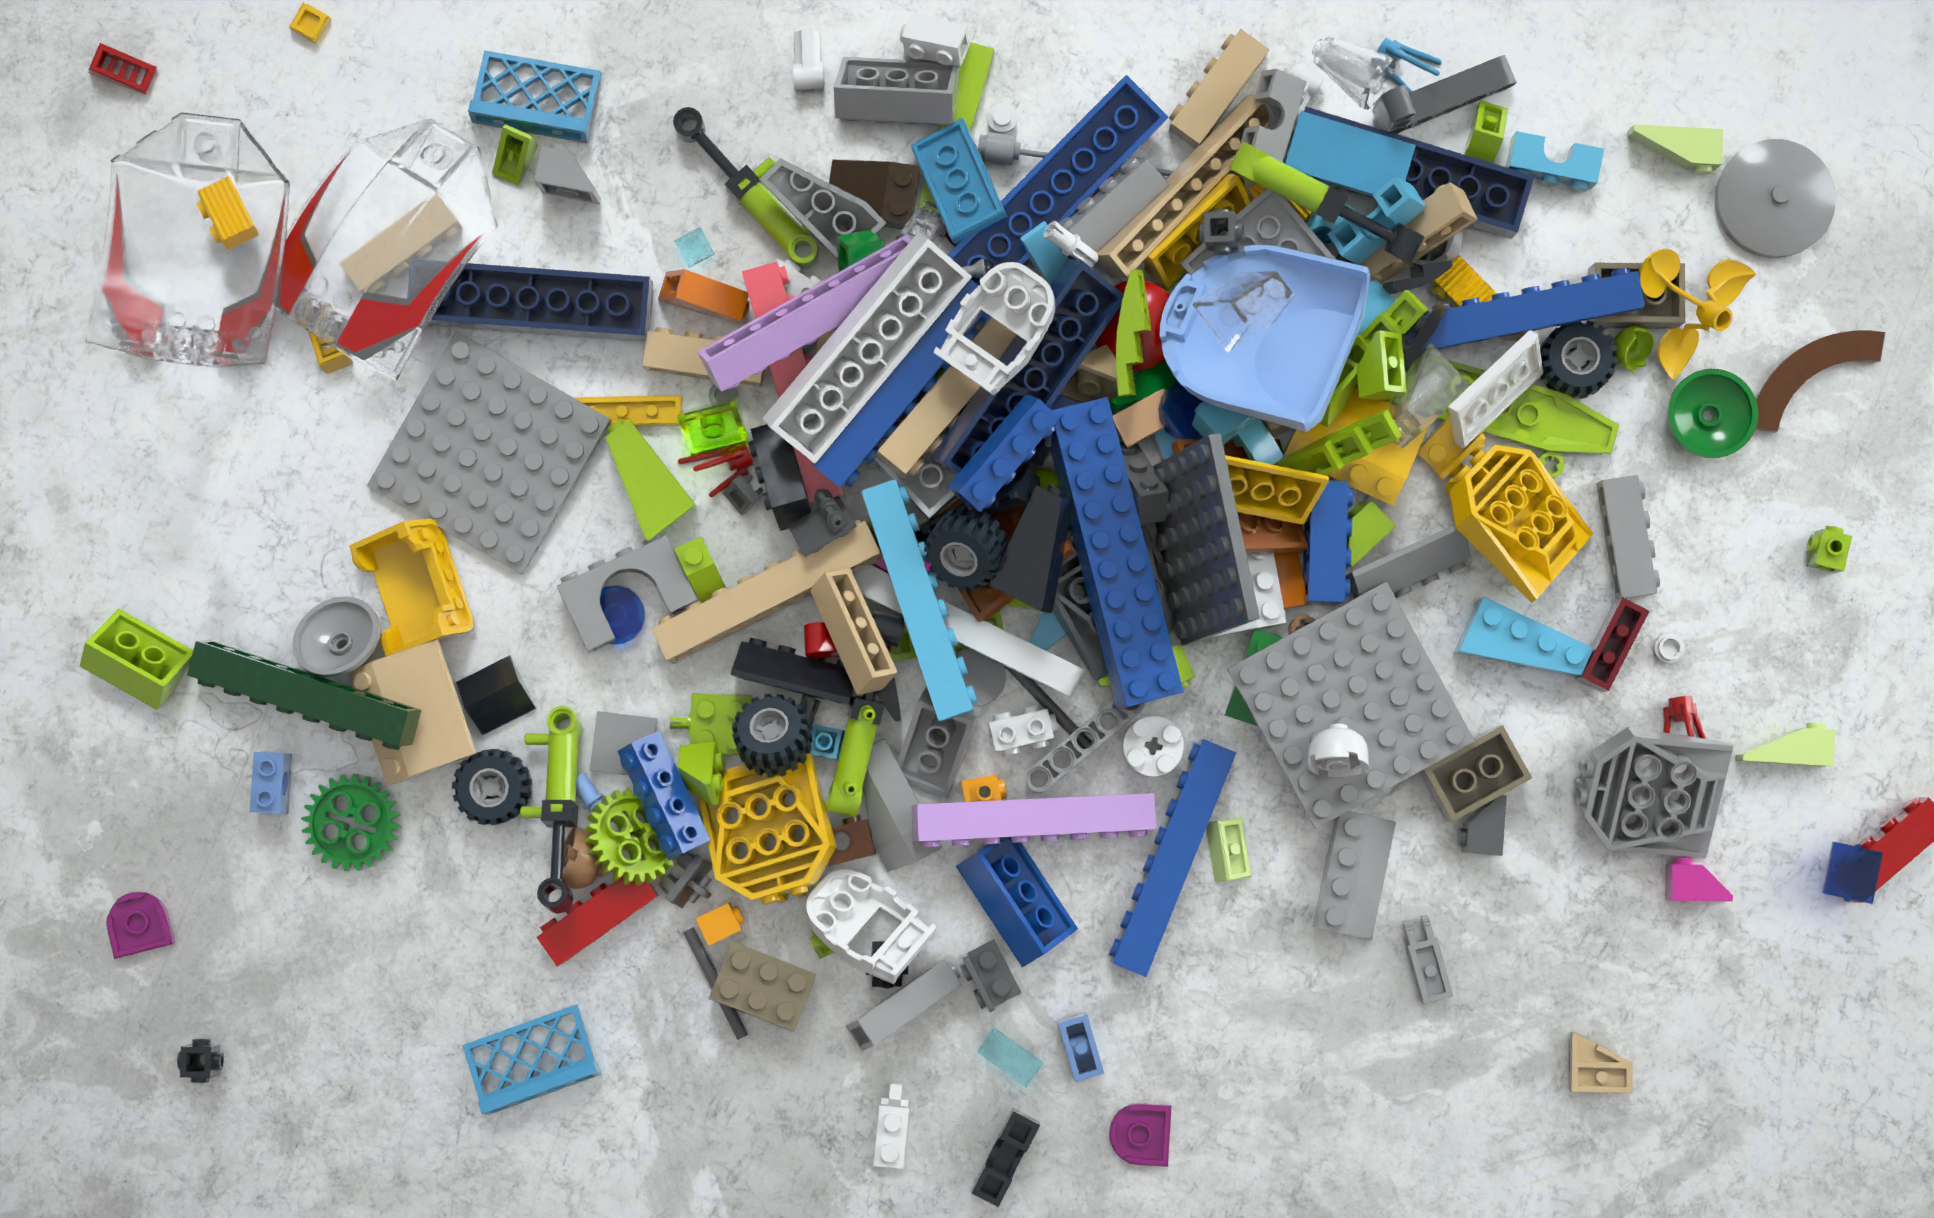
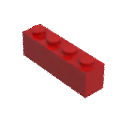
[1830,797,1934,903]
[537,876,659,967]

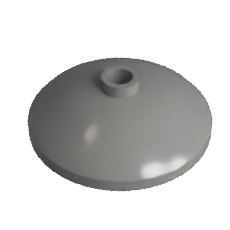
[293,597,380,678]

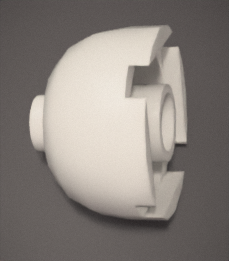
[1308,724,1369,777]

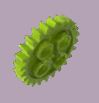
[584,787,677,886]

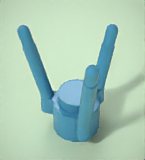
[1374,37,1442,93]

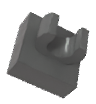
[723,475,764,515]

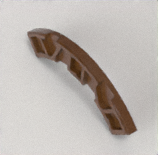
[1755,330,1886,433]

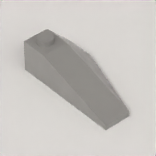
[759,158,886,261]
[863,738,942,872]

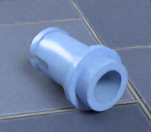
[576,773,604,813]

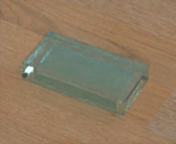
[977,1027,1043,1087]

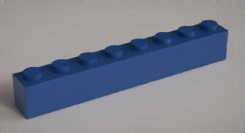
[1402,268,1645,353]
[812,280,991,488]
[1108,739,1237,977]

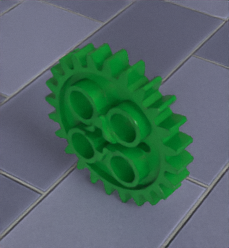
[301,774,401,871]

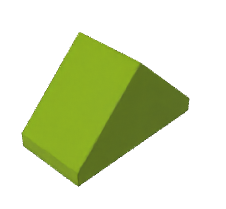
[492,124,538,186]

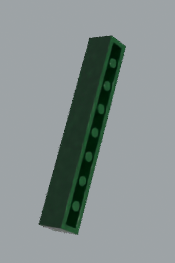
[187,640,421,750]

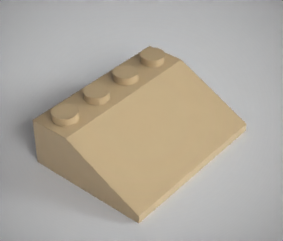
[349,639,477,785]

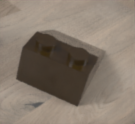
[829,159,920,231]

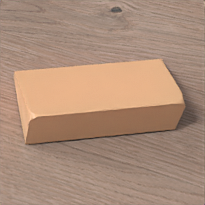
[1113,388,1180,448]

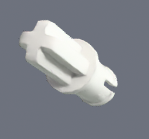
[1043,221,1099,268]

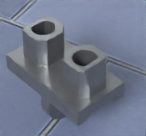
[659,852,713,908]

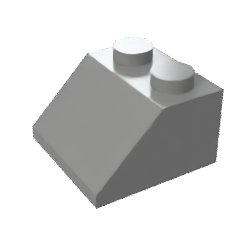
[534,144,601,204]

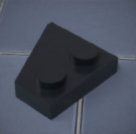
[1403,300,1448,373]

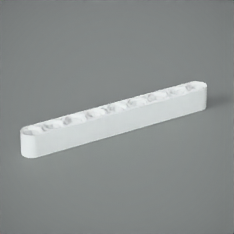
[853,565,1085,698]

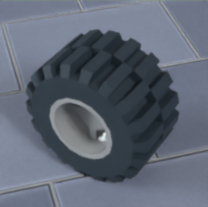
[1540,320,1618,399]
[924,507,1008,591]
[732,693,813,777]
[452,749,532,825]

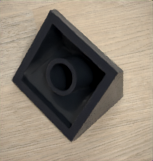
[456,655,537,735]

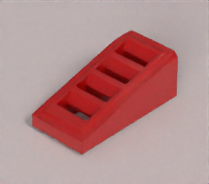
[88,43,157,95]

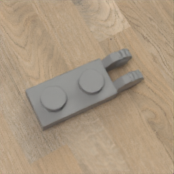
[1402,915,1453,1004]

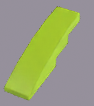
[1116,269,1151,397]
[1348,290,1429,384]
[1276,409,1402,475]

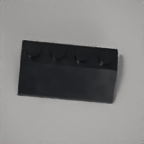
[730,637,855,706]

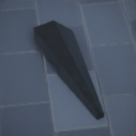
[915,469,1041,542]

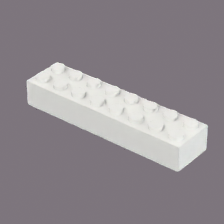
[762,232,972,463]

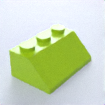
[79,608,193,710]

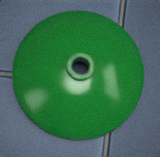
[1667,369,1758,458]

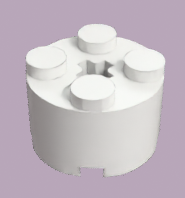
[1122,716,1184,777]

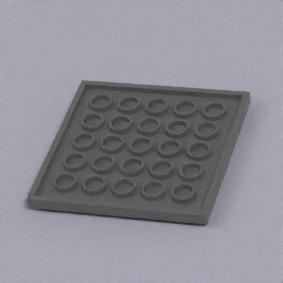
[1153,433,1260,646]

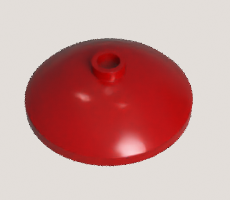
[1095,281,1170,370]

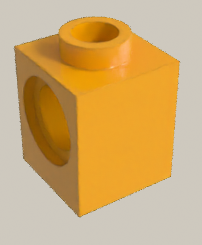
[696,902,745,946]

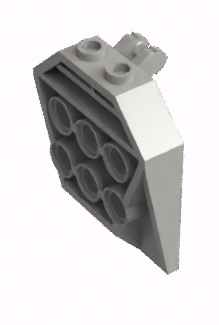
[1574,727,1734,858]

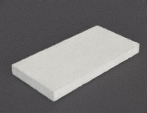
[1448,330,1543,449]

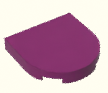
[106,892,175,959]
[1109,1103,1172,1167]

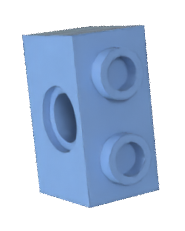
[250,752,292,814]
[1057,1012,1105,1082]

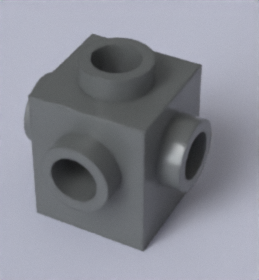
[1200,209,1244,255]

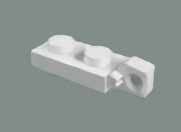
[873,1083,910,1169]

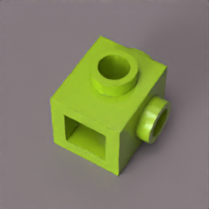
[1807,526,1852,573]

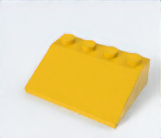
[1283,387,1431,506]

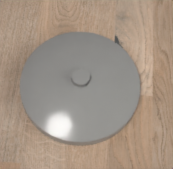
[1715,139,1836,258]

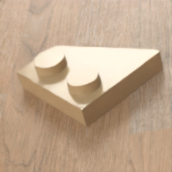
[1570,1032,1633,1093]

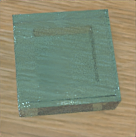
[674,227,715,268]

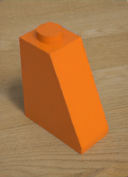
[658,269,750,322]

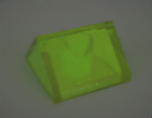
[677,397,749,456]

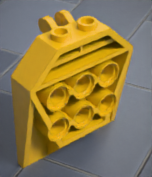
[1445,445,1593,603]
[699,752,837,905]

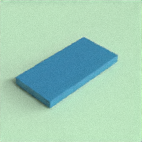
[1285,111,1416,197]
[910,118,1007,244]

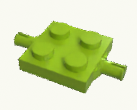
[670,693,752,755]

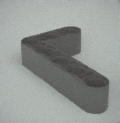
[1372,55,1517,134]

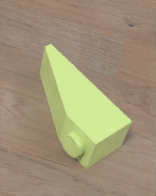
[1627,124,1723,174]
[1735,723,1835,767]

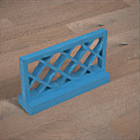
[468,50,601,143]
[462,1004,602,1115]

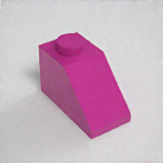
[1665,858,1733,902]

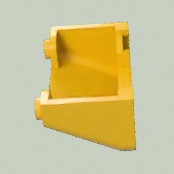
[349,518,473,657]

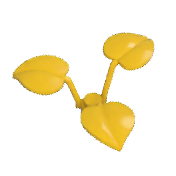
[1639,248,1756,380]

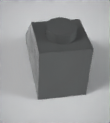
[1457,795,1507,856]

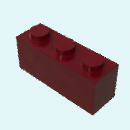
[1575,597,1650,692]

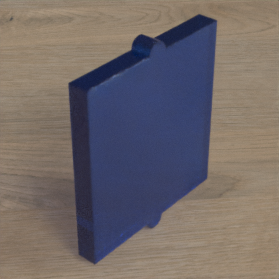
[1822,841,1883,904]

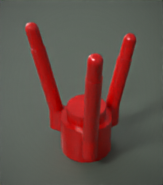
[678,443,754,497]
[1663,695,1707,739]

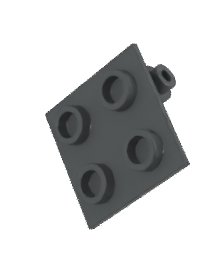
[788,489,857,557]

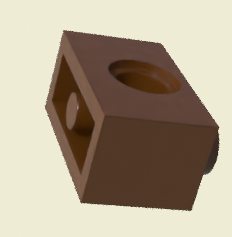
[826,815,876,867]

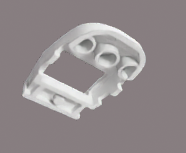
[934,262,1055,396]
[806,869,937,984]

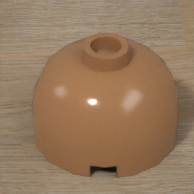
[562,827,605,889]

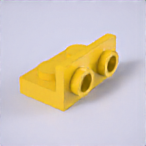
[1417,416,1485,480]

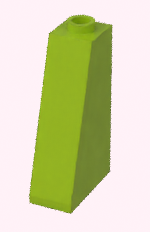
[605,419,696,541]

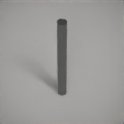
[1005,666,1092,749]
[683,927,748,1040]

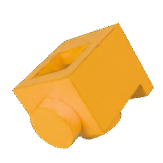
[961,774,1007,802]

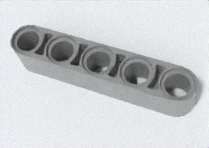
[1025,699,1145,793]

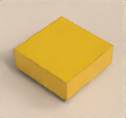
[289,2,331,44]

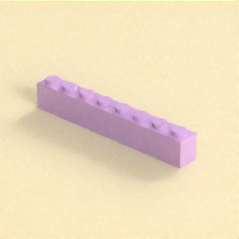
[698,235,912,392]
[911,793,1156,847]

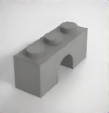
[1239,69,1307,162]

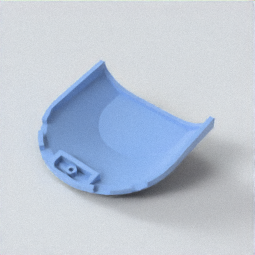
[1160,245,1371,432]

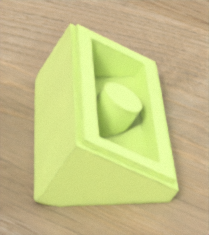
[1206,817,1252,882]

